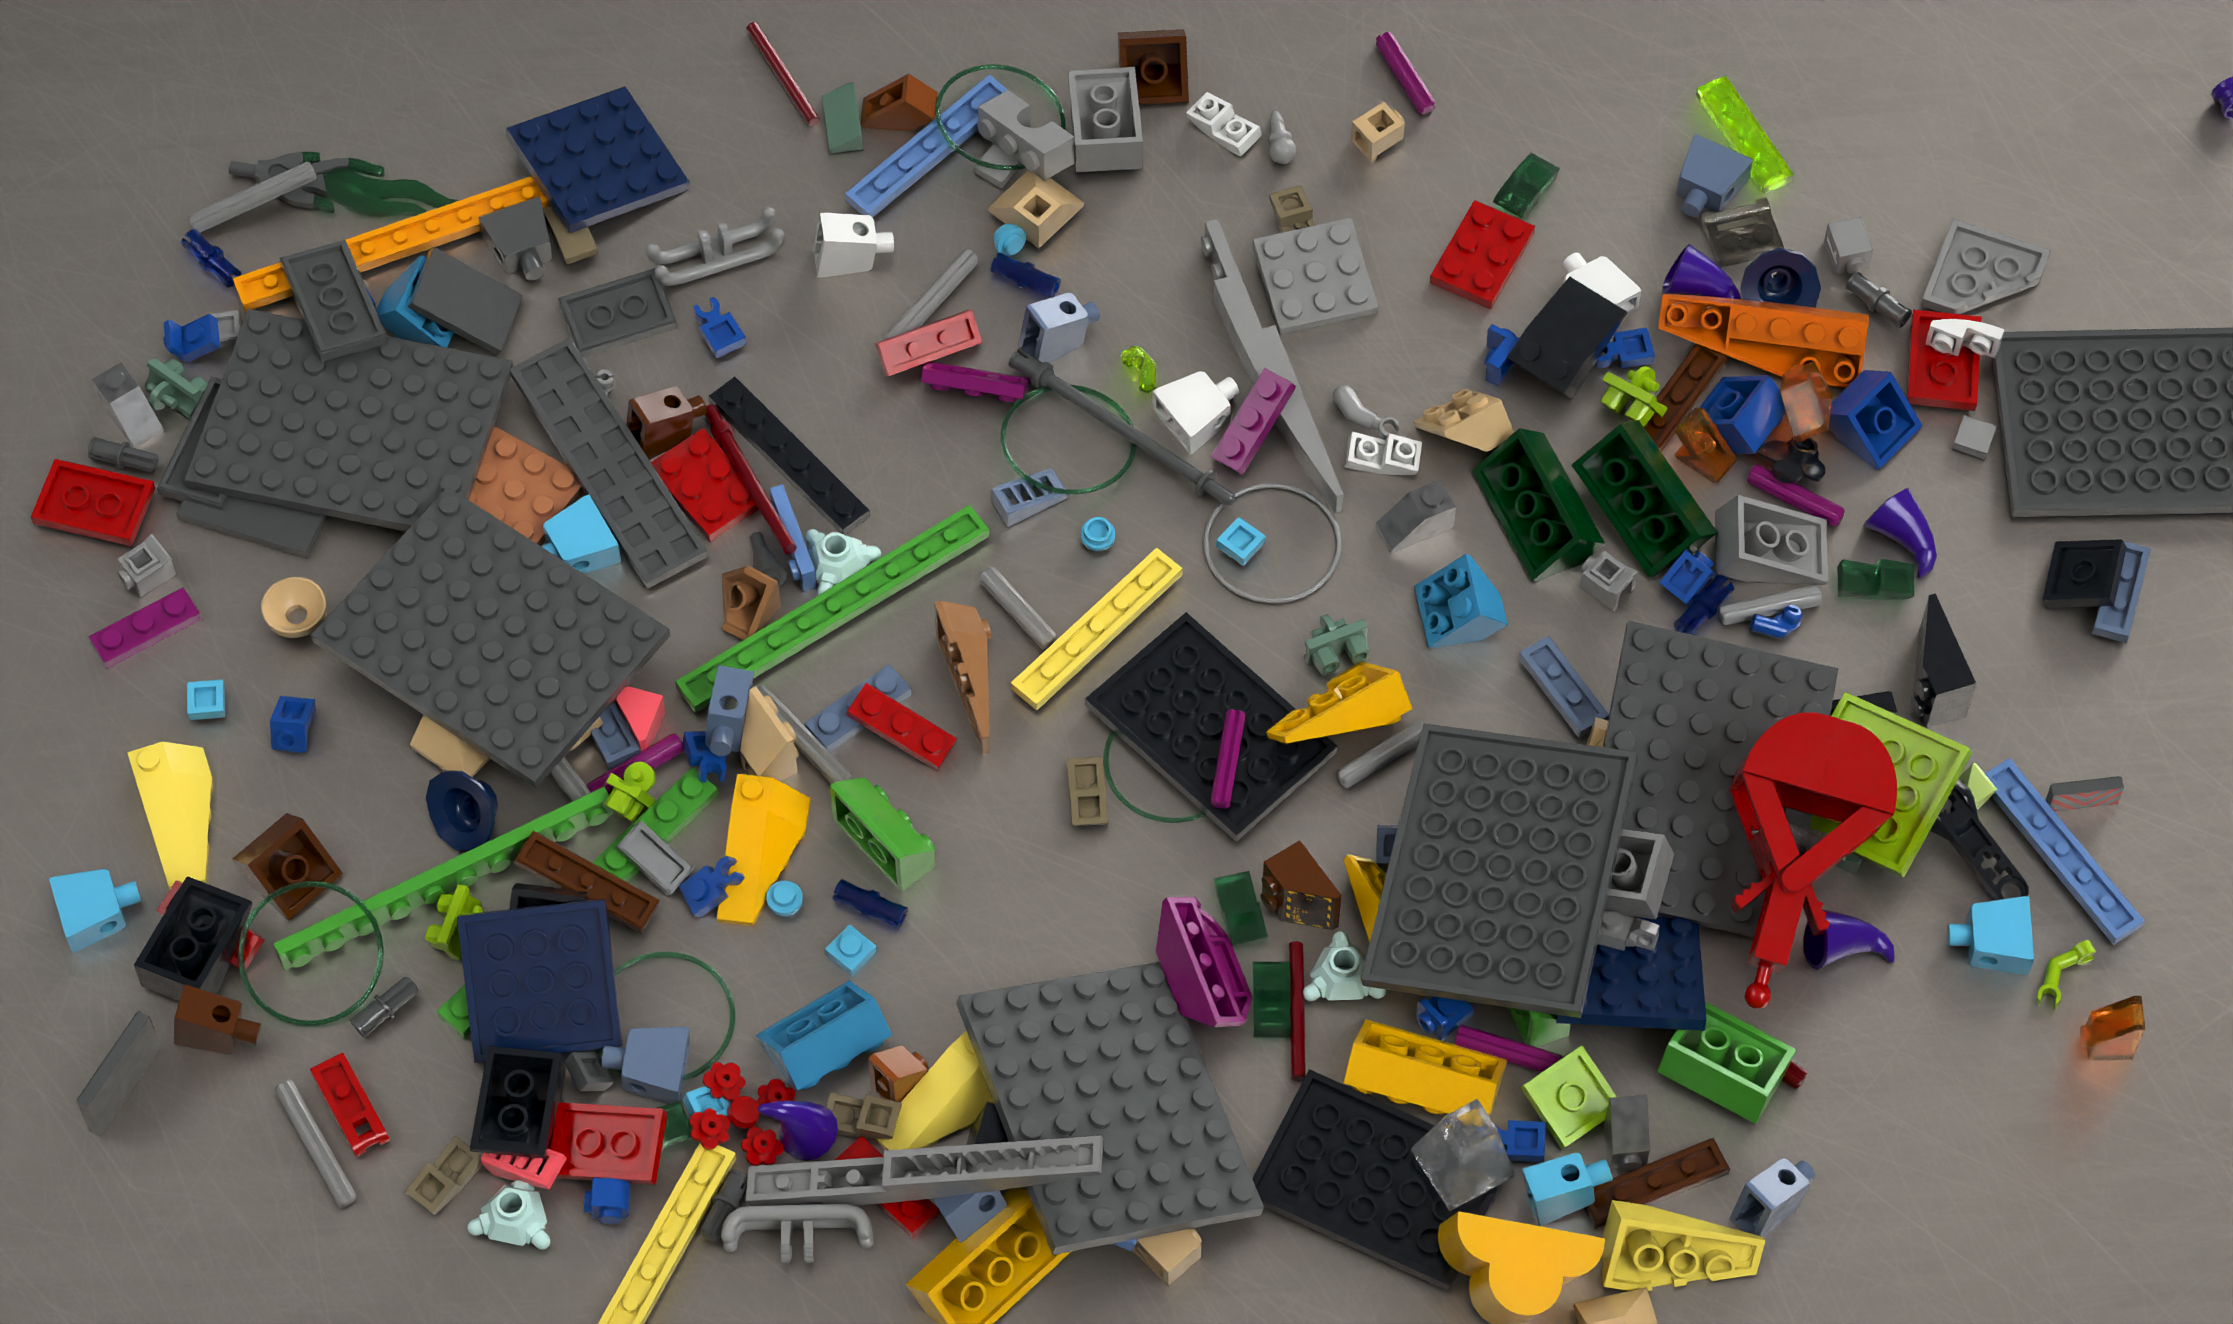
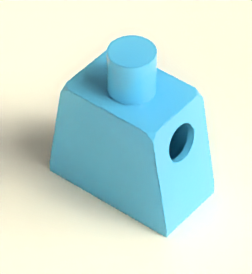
[541,494,621,574]
[49,869,142,953]
[1947,896,2034,975]
[1522,1153,1613,1226]

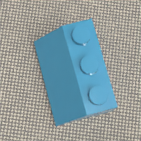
[756,980,892,1091]

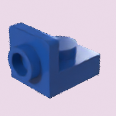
[163,314,220,363]
[1484,324,1519,386]
[1659,549,1717,605]
[270,696,316,753]
[1416,996,1474,1041]

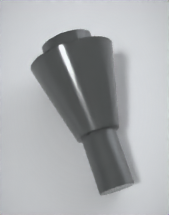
[749,532,787,587]

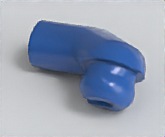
[1750,605,1803,639]

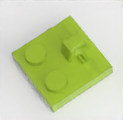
[1520,1045,1617,1149]

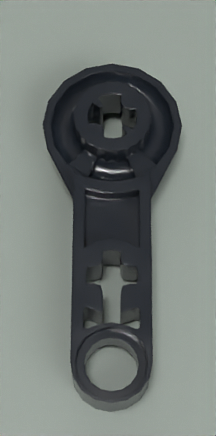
[1930,779,2029,901]

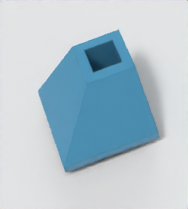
[376,256,454,348]
[1414,554,1508,648]

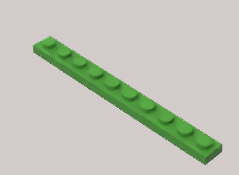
[675,505,990,714]
[437,767,719,1039]
[273,787,613,970]

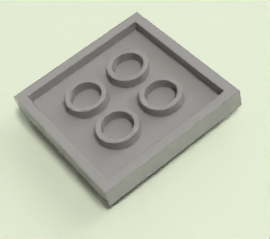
[1252,218,1379,335]

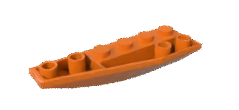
[1658,294,1869,388]

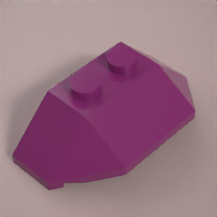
[1156,897,1253,1027]

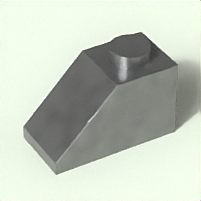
[92,362,164,448]
[1376,480,1456,554]
[1603,1095,1650,1171]

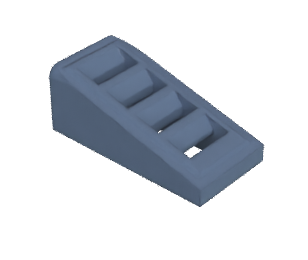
[991,468,1069,527]

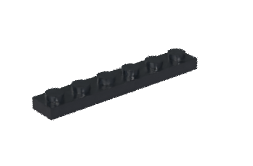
[709,377,870,535]

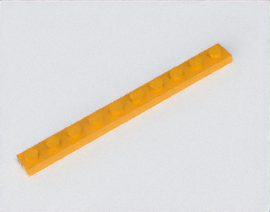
[233,176,550,312]

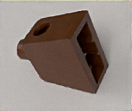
[626,386,707,460]
[174,985,262,1054]

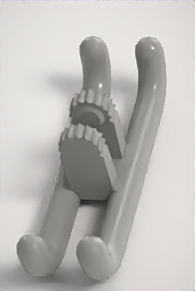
[646,207,784,286]
[721,1204,874,1263]

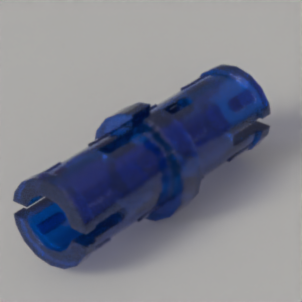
[181,229,242,288]
[990,252,1061,298]
[1673,575,1734,635]
[832,879,908,929]

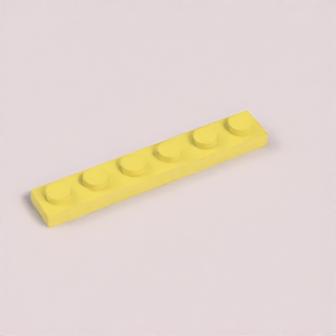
[1011,548,1183,711]
[598,1143,737,1324]

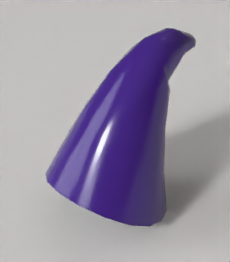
[1662,243,1742,299]
[1863,488,1937,578]
[1803,909,1895,970]
[758,1101,838,1161]

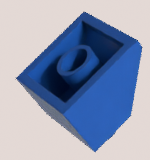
[1821,370,1923,469]
[1686,375,1791,454]

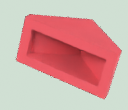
[614,686,665,752]

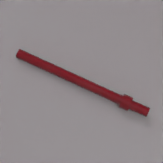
[705,404,797,554]

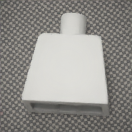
[812,213,894,278]
[1563,253,1642,315]
[1152,371,1240,455]

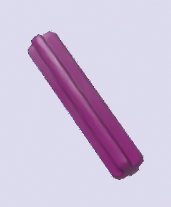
[1376,32,1435,115]
[1747,464,1845,526]
[1211,709,1245,809]
[587,733,684,795]
[1455,1025,1563,1072]

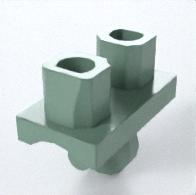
[145,358,208,419]
[1304,614,1370,676]

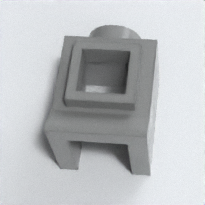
[117,534,177,598]
[1580,550,1638,612]

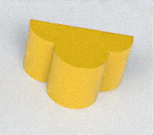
[1438,1211,1605,1324]

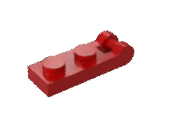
[310,1052,390,1158]

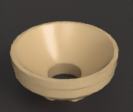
[261,577,327,638]

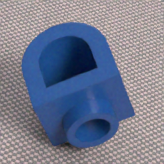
[584,1178,631,1224]

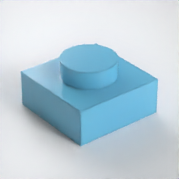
[1216,517,1266,566]
[187,679,226,720]
[825,924,877,977]
[682,1086,729,1127]

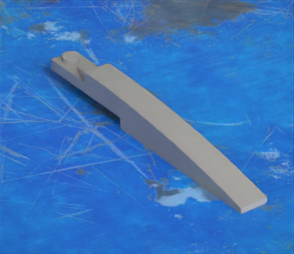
[1201,219,1343,514]
[746,1136,1103,1206]

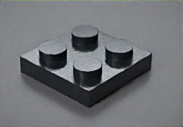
[2042,539,2127,608]

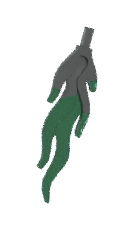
[229,152,460,217]

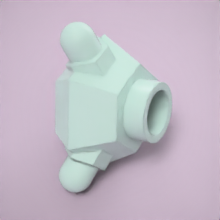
[805,529,881,595]
[1303,931,1386,1001]
[467,1180,550,1250]

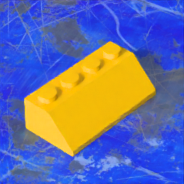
[1343,1019,1507,1125]
[905,1187,1072,1324]

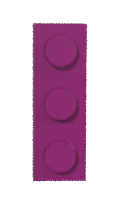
[921,361,1029,402]
[1211,368,1296,475]
[89,587,202,669]

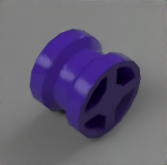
[2211,77,2233,119]

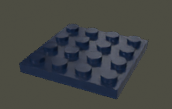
[506,86,690,233]
[457,898,623,1063]
[1556,917,1706,1031]

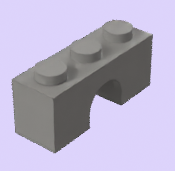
[978,90,1075,180]

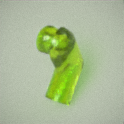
[1121,346,1156,393]

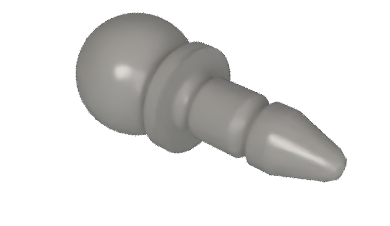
[1269,110,1296,164]

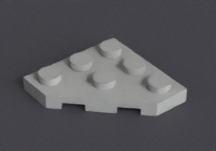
[1921,219,2051,314]

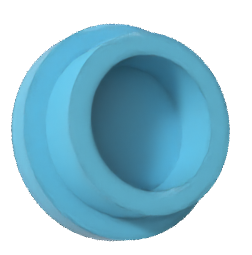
[993,223,1026,257]
[1081,517,1116,551]
[766,881,803,916]

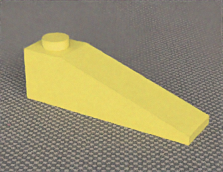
[127,742,213,889]
[875,1031,994,1150]
[1602,1200,1766,1291]

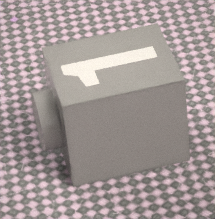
[1824,217,1873,275]

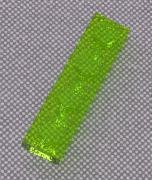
[1696,75,1794,194]

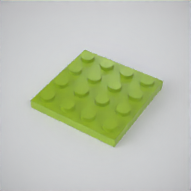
[1810,692,1973,878]

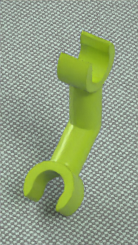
[2036,940,2096,1010]

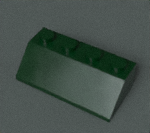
[1571,420,1718,578]
[1472,428,1606,582]

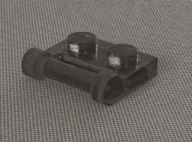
[1700,197,1784,268]

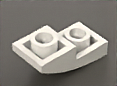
[1186,92,1262,157]
[1925,319,2005,358]
[1344,431,1422,475]

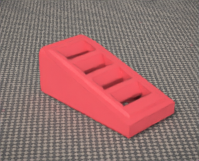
[481,1149,567,1190]

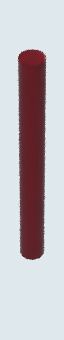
[746,22,820,127]
[1289,941,1306,1081]

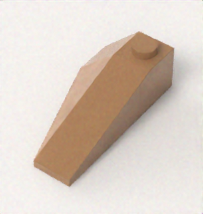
[934,601,992,755]

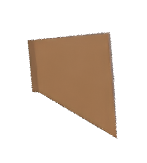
[721,565,781,640]

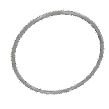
[1203,483,1342,604]

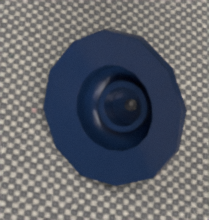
[1740,248,1821,308]
[426,770,498,851]

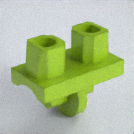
[1600,366,1668,427]
[605,762,656,823]
[425,885,484,961]

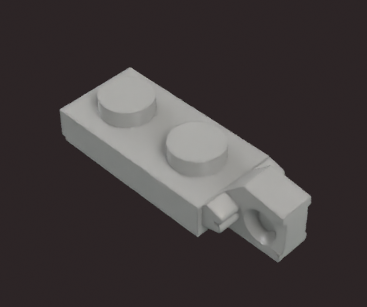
[1598,909,1660,951]

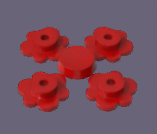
[689,1062,795,1166]

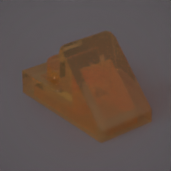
[1674,408,1737,483]

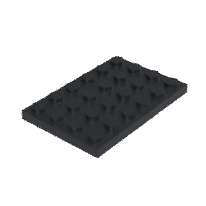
[1085,612,1338,842]
[1252,1069,1512,1291]

